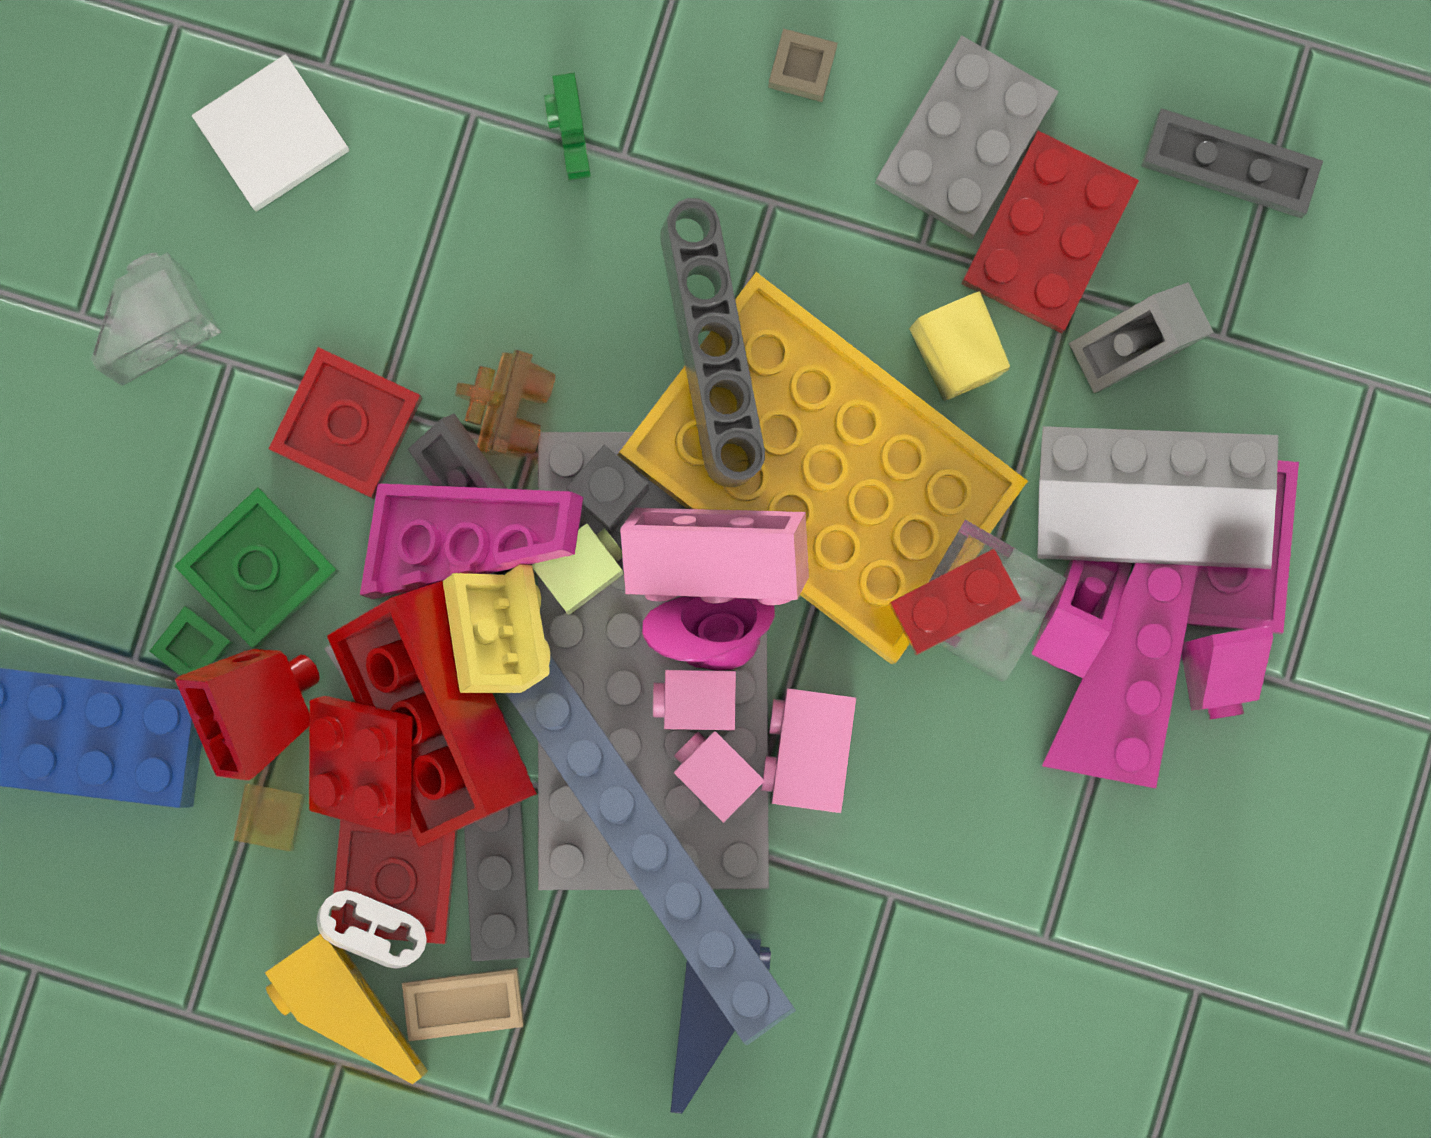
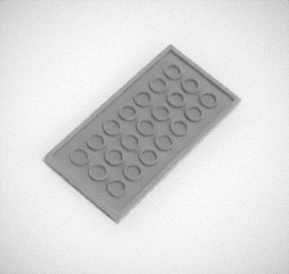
[538,432,769,890]

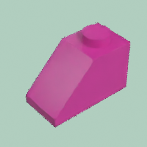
[1031,560,1132,678]

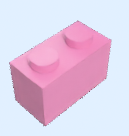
[761,688,856,813]

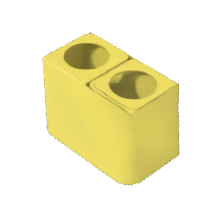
[909,291,1010,401]

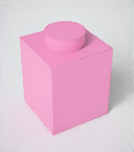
[653,670,736,731]
[674,731,765,823]

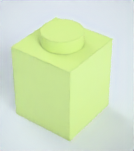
[532,524,624,615]

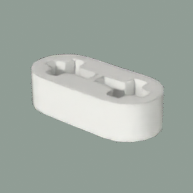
[316,890,427,969]

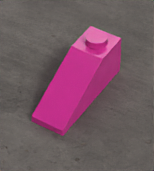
[1181,625,1273,720]

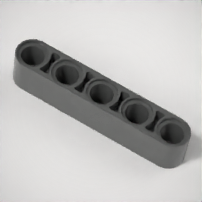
[660,198,765,487]

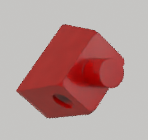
[175,649,320,781]

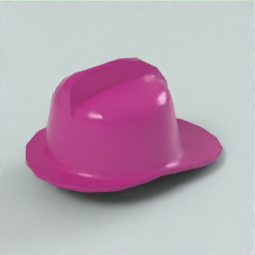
[642,596,775,671]

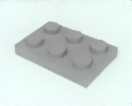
[875,35,1059,239]

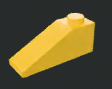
[265,934,428,1084]

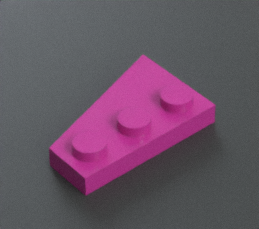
[1187,460,1299,634]

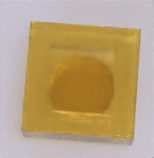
[233,783,305,851]

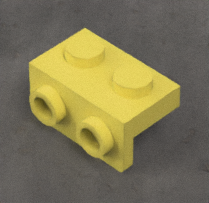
[443,564,550,693]

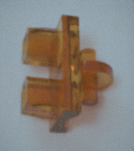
[454,350,556,455]

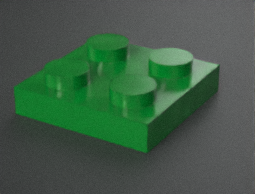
[174,487,339,649]

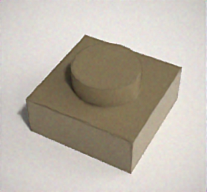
[768,28,838,102]

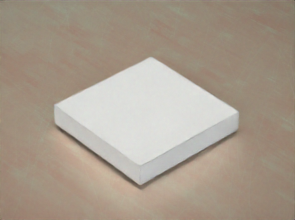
[191,54,350,212]

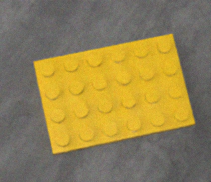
[617,272,1028,664]

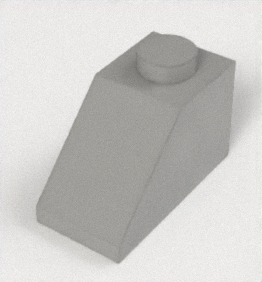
[1069,282,1214,393]

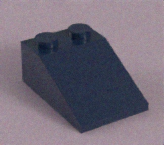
[670,931,771,1114]

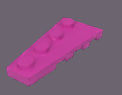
[360,483,583,599]
[1042,563,1198,789]

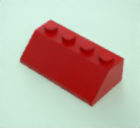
[327,581,536,847]

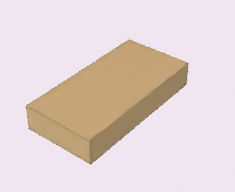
[402,968,525,1041]

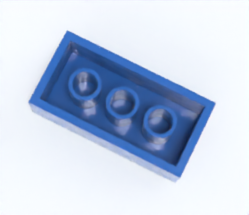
[0,668,202,808]

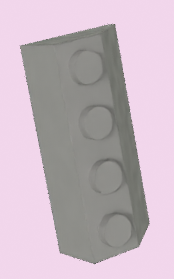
[1037,426,1278,569]

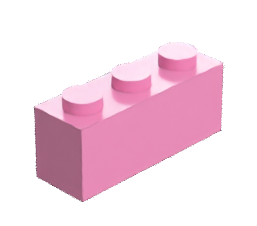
[620,508,809,605]

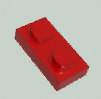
[889,549,1022,656]

